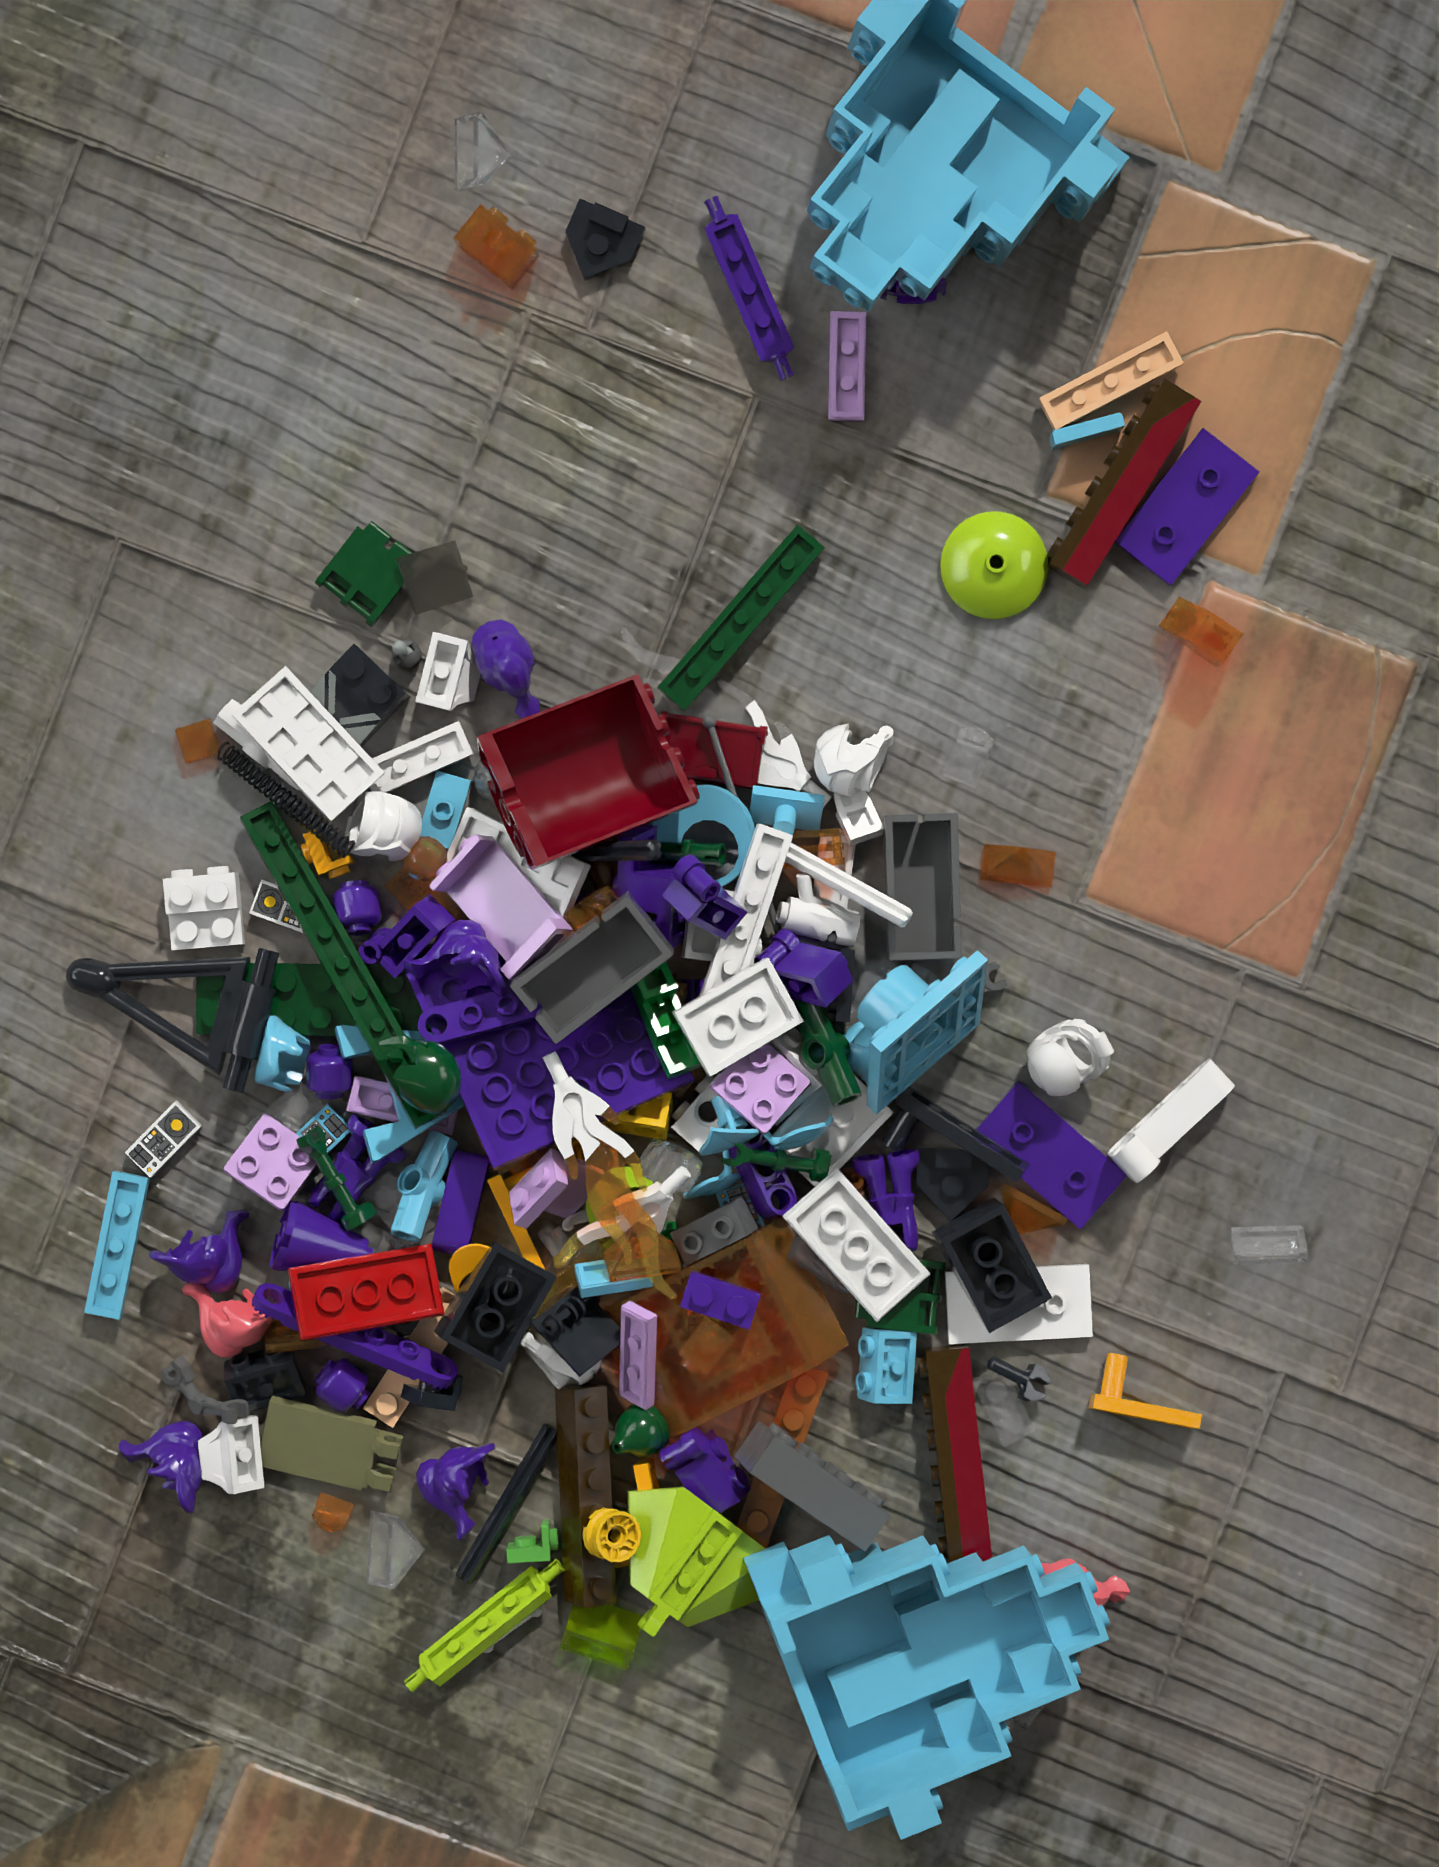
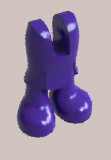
[308,1113,408,1223]
[851,1149,920,1252]

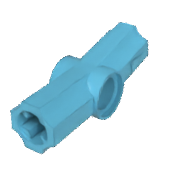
[391,1130,458,1242]

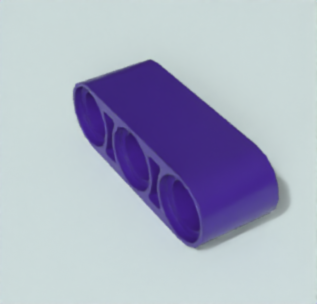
[729,1120,797,1220]
[432,1149,490,1255]

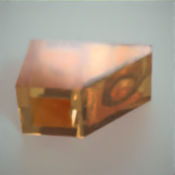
[1158,596,1244,667]

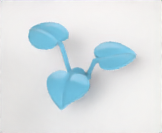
[683,1095,834,1199]

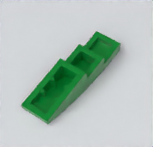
[630,962,702,1079]

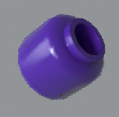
[332,880,381,936]
[306,1044,353,1099]
[314,1358,369,1412]

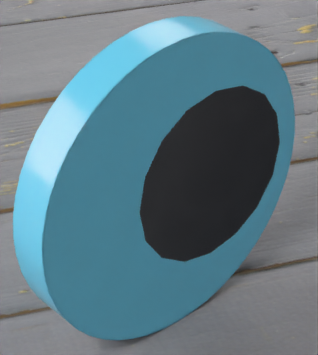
[653,785,755,886]

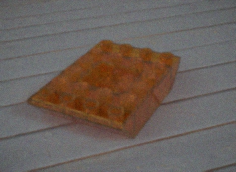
[602,1216,849,1437]

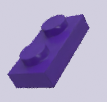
[680,1271,761,1329]

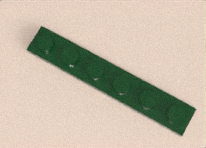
[657,524,825,712]

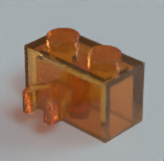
[454,204,539,290]

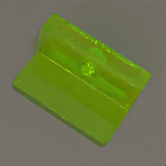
[559,1605,643,1670]

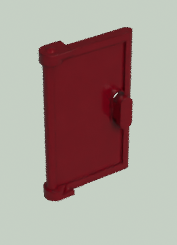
[660,710,768,789]

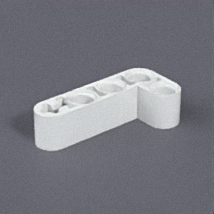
[1107,1059,1235,1183]

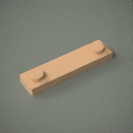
[1038,331,1183,430]
[363,1287,455,1428]

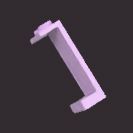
[429,834,573,980]

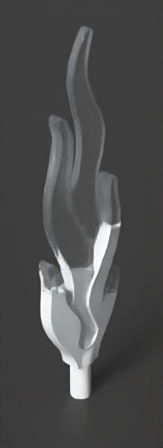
[621,627,832,808]

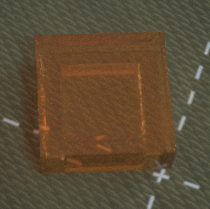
[175,719,222,764]

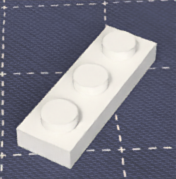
[370,721,474,793]

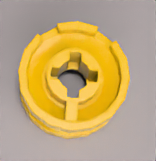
[583,1508,641,1562]

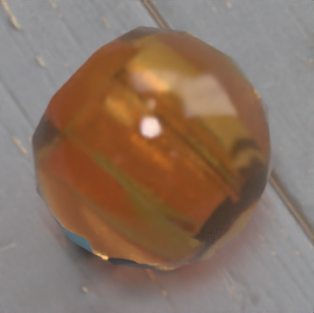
[403,836,448,881]

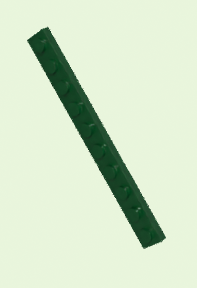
[240,801,447,1130]

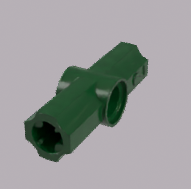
[795,1001,862,1107]

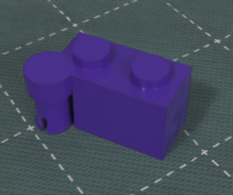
[662,855,748,940]
[359,894,455,978]
[754,929,854,1007]
[660,1427,751,1513]

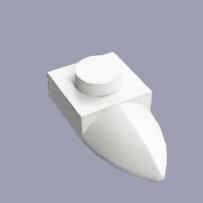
[834,790,884,846]

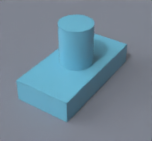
[749,785,825,835]

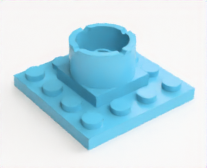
[857,950,988,1114]

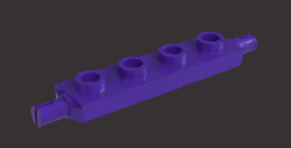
[704,196,794,381]

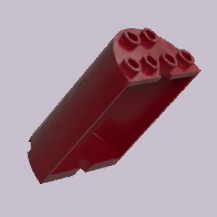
[477,674,700,870]

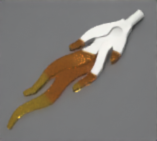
[543,1051,677,1299]

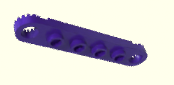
[418,987,629,1045]
[252,1283,458,1390]

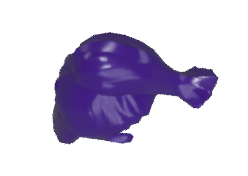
[471,619,540,719]
[403,920,506,996]
[149,1209,250,1293]
[118,1421,203,1514]
[416,1443,496,1540]

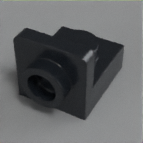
[400,1368,463,1411]

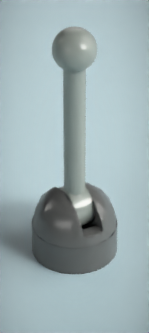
[392,639,422,669]

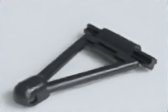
[66,948,280,1093]

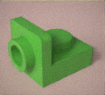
[506,1519,558,1563]

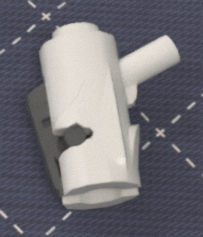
[776,873,860,949]

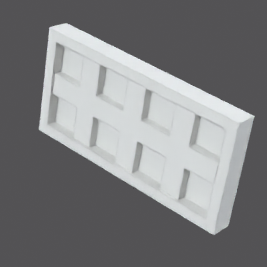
[232,666,385,822]
[442,807,591,922]

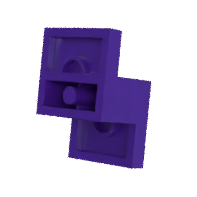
[612,825,686,948]

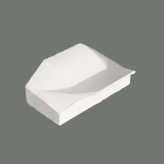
[415,632,481,711]
[198,1415,264,1494]

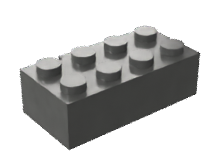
[883,813,962,961]
[510,891,674,1044]
[734,1421,890,1552]

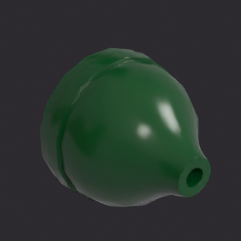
[611,1404,670,1458]

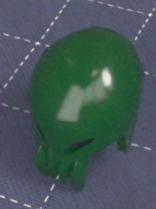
[379,1034,462,1115]

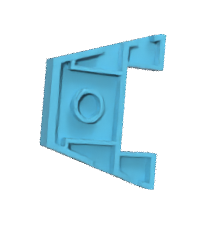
[335,1025,465,1164]

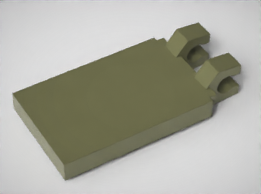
[260,1396,403,1492]

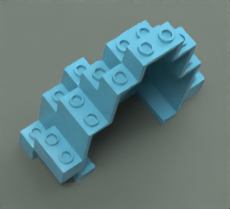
[806,0,1130,312]
[743,1535,1110,1840]

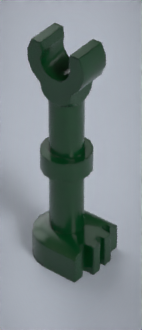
[296,1126,377,1231]
[721,1143,832,1182]

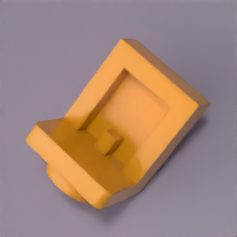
[301,829,356,879]

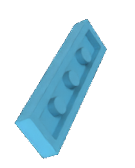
[84,1171,150,1320]

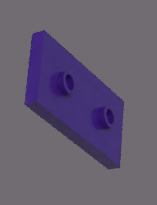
[1114,428,1260,586]
[976,1081,1127,1229]

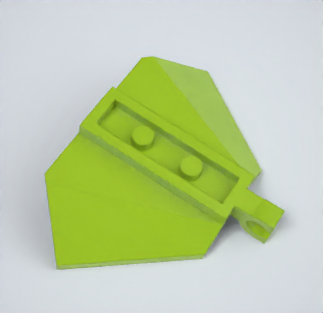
[628,1487,766,1637]

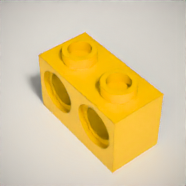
[602,1093,673,1140]

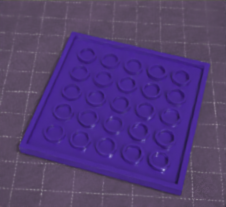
[406,886,694,1170]

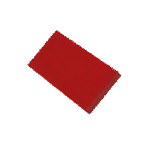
[287,1244,445,1342]

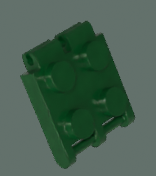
[314,521,417,627]
[854,1259,946,1334]

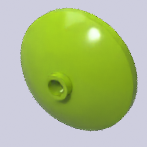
[940,511,1048,620]

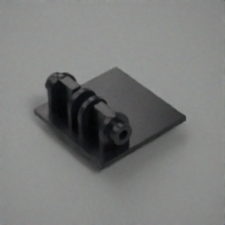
[530,1286,621,1377]

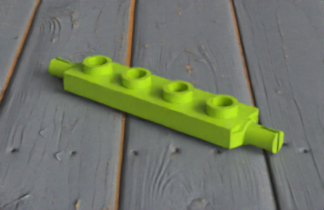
[404,1559,565,1692]

